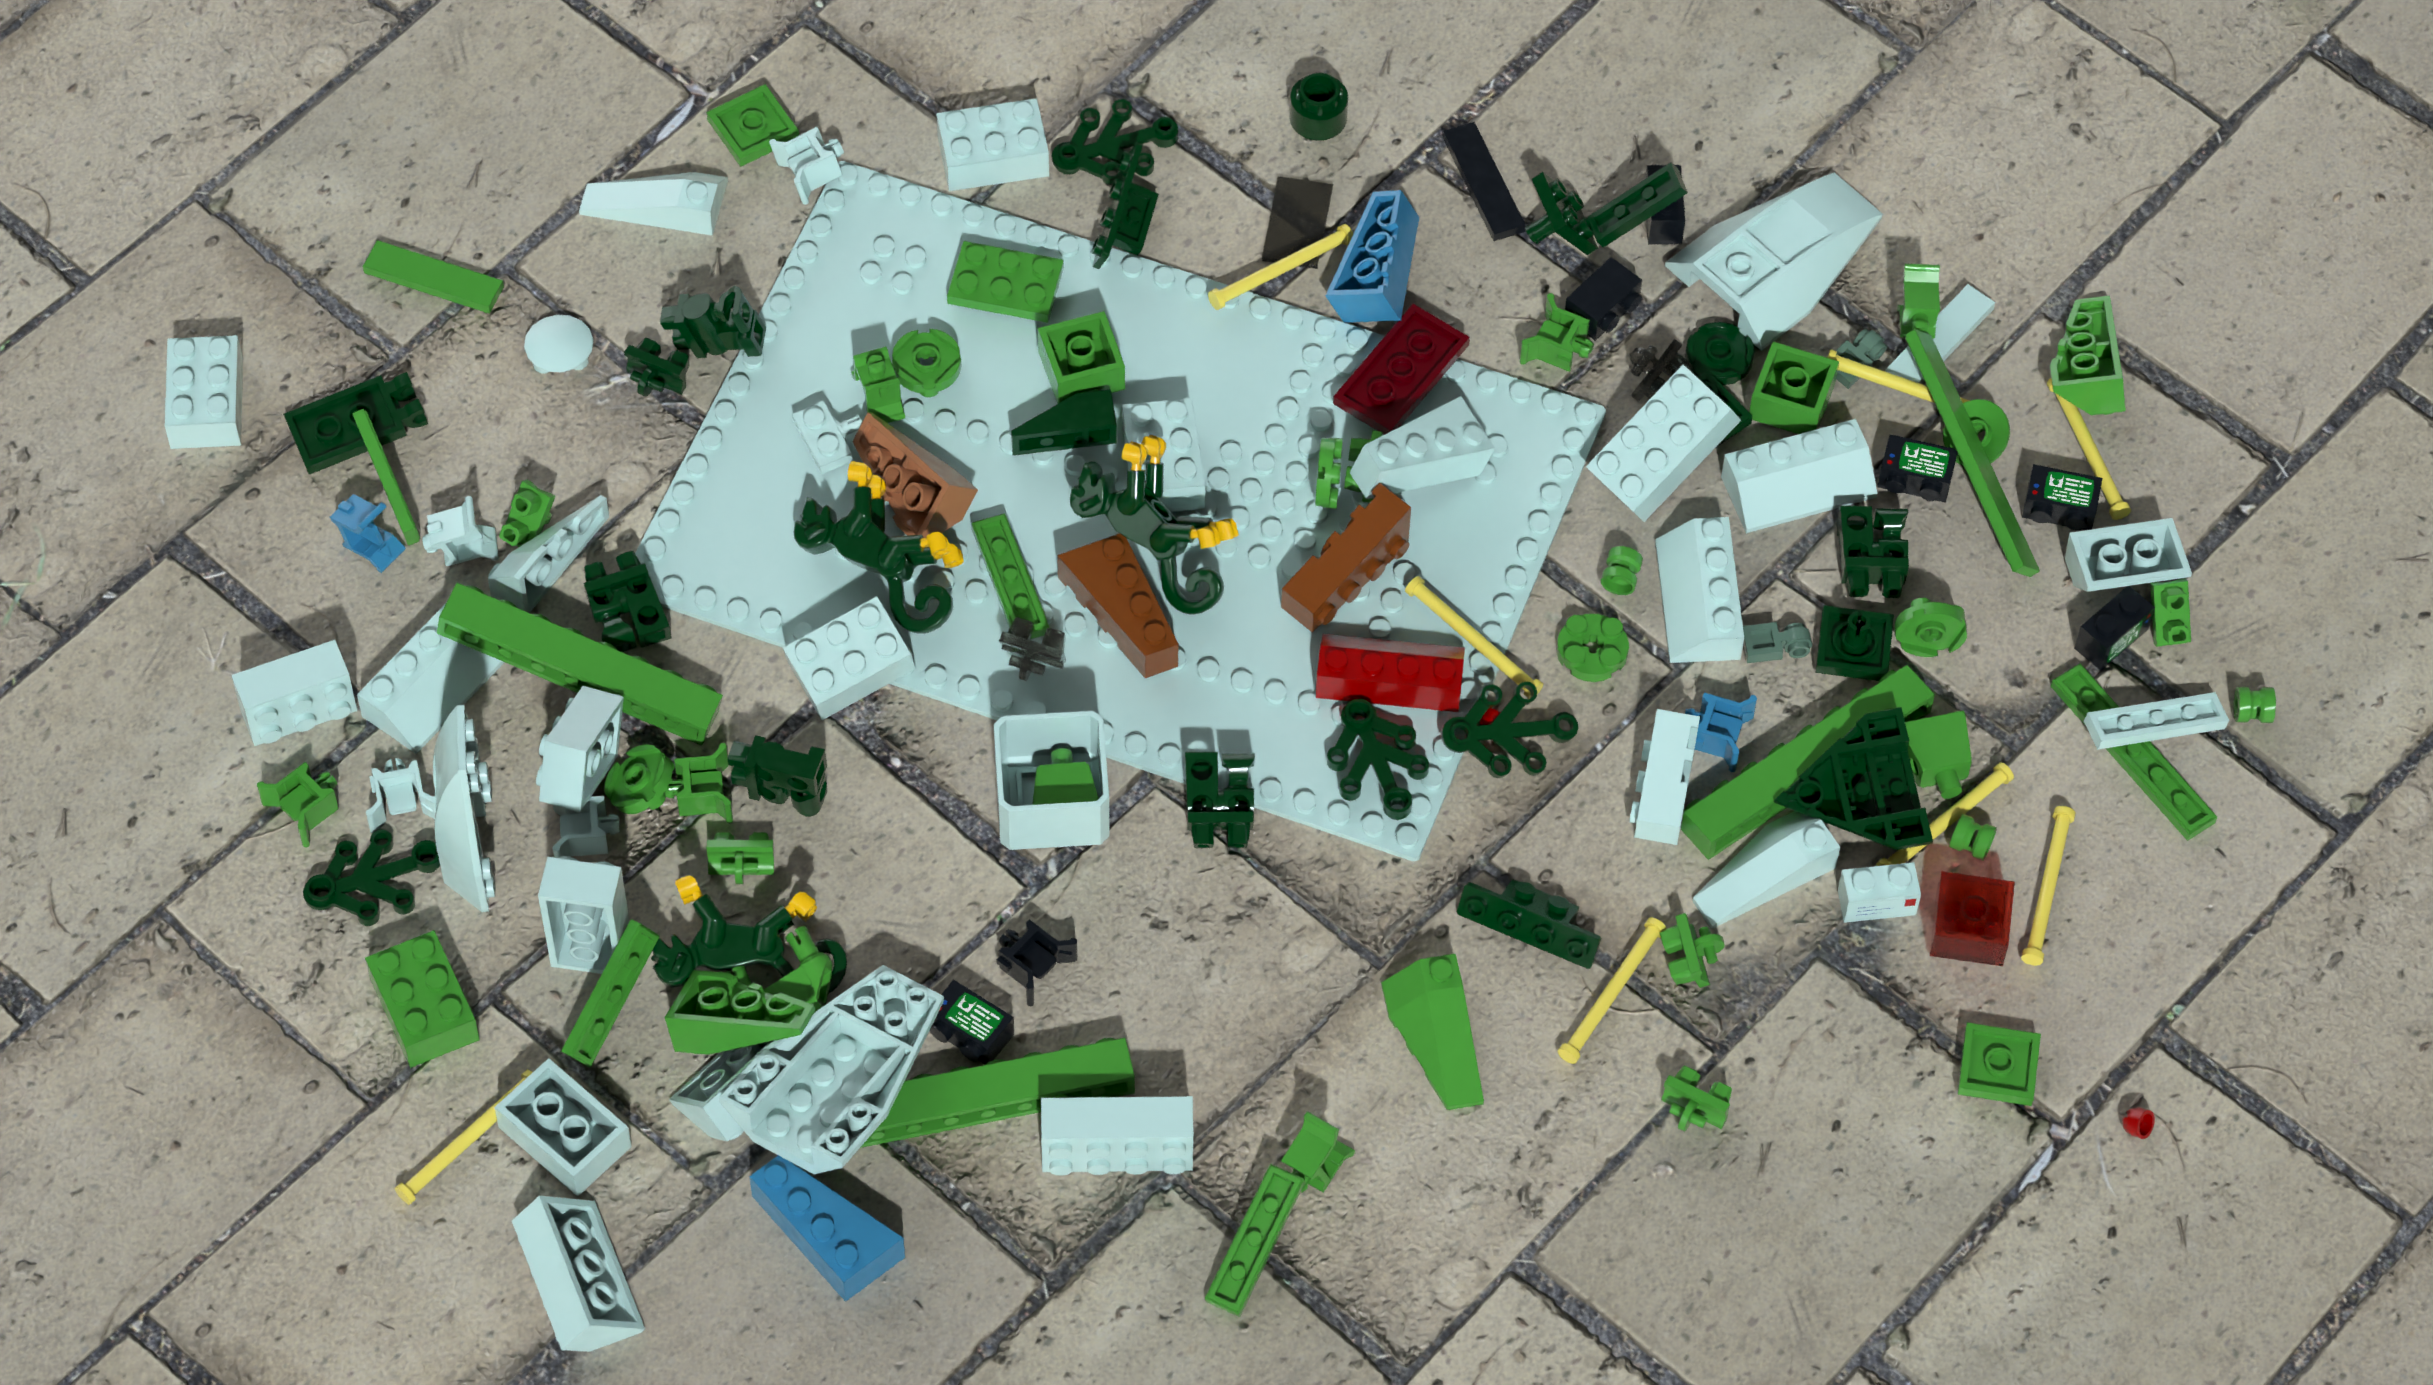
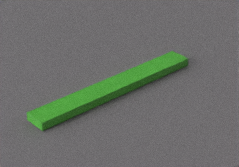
[1905,329,2040,577]

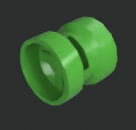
[1601,546,1643,595]
[2233,687,2276,723]
[1949,814,1997,861]

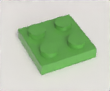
[706,84,799,167]
[1958,1022,2041,1106]

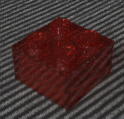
[1929,871,2015,967]

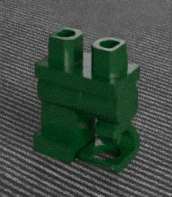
[660,286,766,358]
[1836,506,1909,598]
[584,551,672,652]
[728,735,827,817]
[1185,752,1255,848]

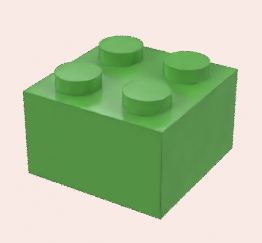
[1038,311,1125,404]
[1749,341,1839,434]

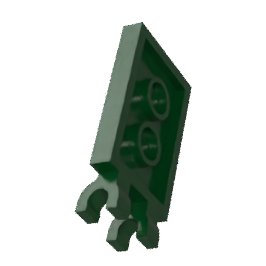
[283,372,428,475]

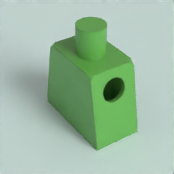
[1905,710,1972,799]
[1032,748,1099,805]

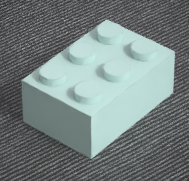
[937,98,1049,191]
[165,335,243,449]
[1122,398,1205,512]
[783,596,916,720]
[231,640,357,747]
[536,686,624,812]
[494,1058,631,1197]

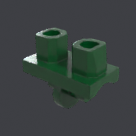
[624,337,690,397]

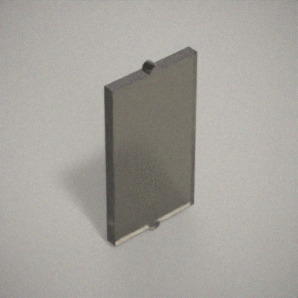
[1262,176,1333,269]

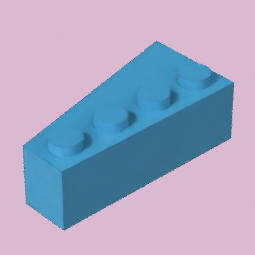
[749,1155,905,1302]

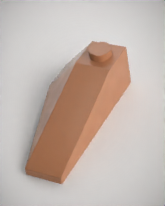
[852,412,978,538]

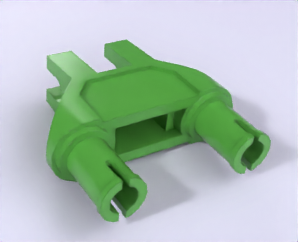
[726,926,832,1013]

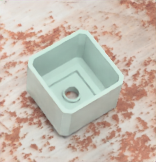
[994,711,1110,850]

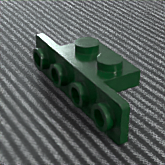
[1091,143,1159,269]
[1457,879,1601,969]

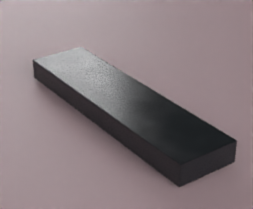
[1443,122,1526,241]

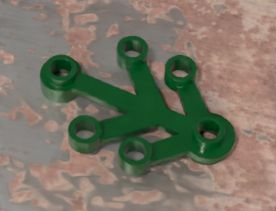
[1052,99,1178,185]
[1441,682,1578,778]
[1327,699,1429,820]
[303,829,440,926]

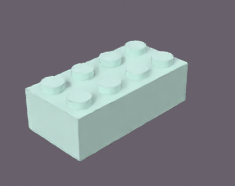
[1586,365,1741,522]
[538,856,630,974]
[1041,1096,1193,1176]

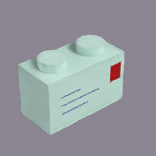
[1837,862,1921,923]

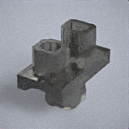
[1630,339,1691,402]
[999,617,1066,681]

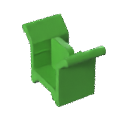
[1897,263,1940,339]
[1520,293,1594,372]
[851,347,905,423]
[665,743,733,824]
[257,762,339,848]
[1281,1112,1355,1193]

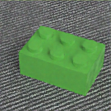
[365,930,480,1068]

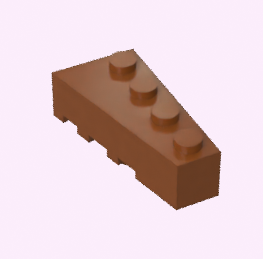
[1281,483,1411,633]
[1057,533,1179,678]

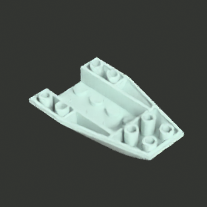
[1665,173,1883,351]
[433,705,495,912]
[719,965,944,1175]

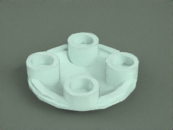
[524,315,594,374]

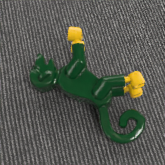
[1070,435,1238,615]
[793,461,964,634]
[651,875,847,994]

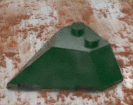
[1774,707,1933,850]

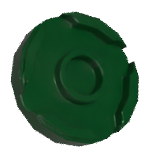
[1685,322,1755,385]

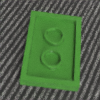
[947,241,1064,323]

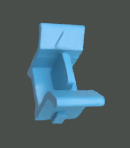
[330,494,406,573]
[1685,693,1757,772]

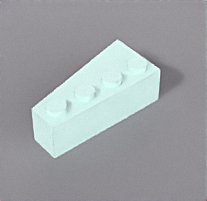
[1350,396,1495,499]

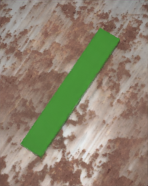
[2051,663,2217,841]

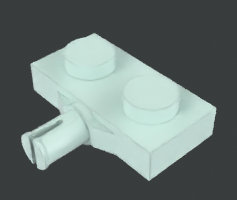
[792,400,862,474]

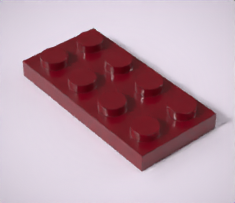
[1333,304,1470,435]

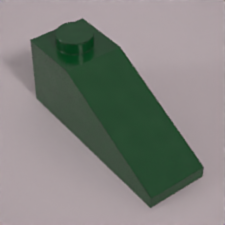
[1011,389,1117,456]

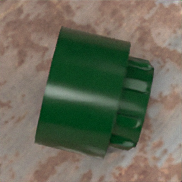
[1289,73,1348,141]

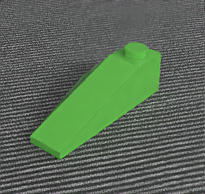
[2050,296,2126,415]
[1381,954,1484,1110]
[665,970,815,1055]

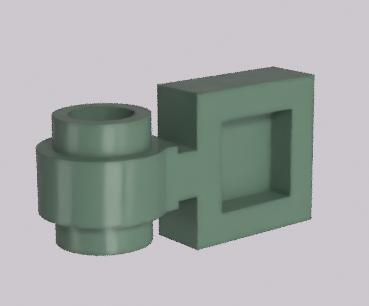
[1836,329,1887,389]
[1743,622,1812,663]

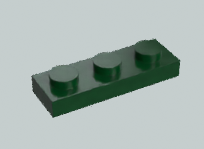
[1587,162,1688,248]

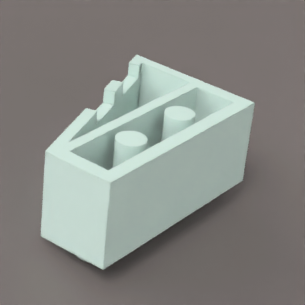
[1629,709,1700,845]

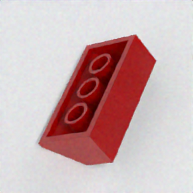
[1316,633,1465,712]

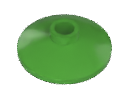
[1943,399,2010,466]

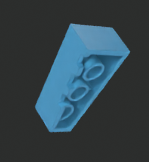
[1325,190,1419,323]

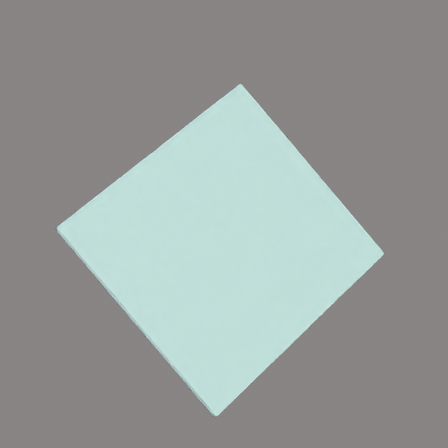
[635,161,1606,861]

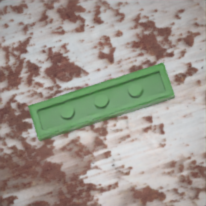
[363,240,504,314]
[352,409,420,546]
[971,513,1050,643]
[561,919,660,1067]
[1205,1164,1305,1317]

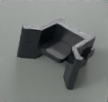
[996,919,1078,1006]

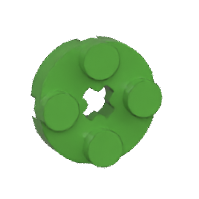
[892,329,962,397]
[1315,437,1343,509]
[1895,598,1967,657]
[1557,614,1629,682]
[604,744,675,814]

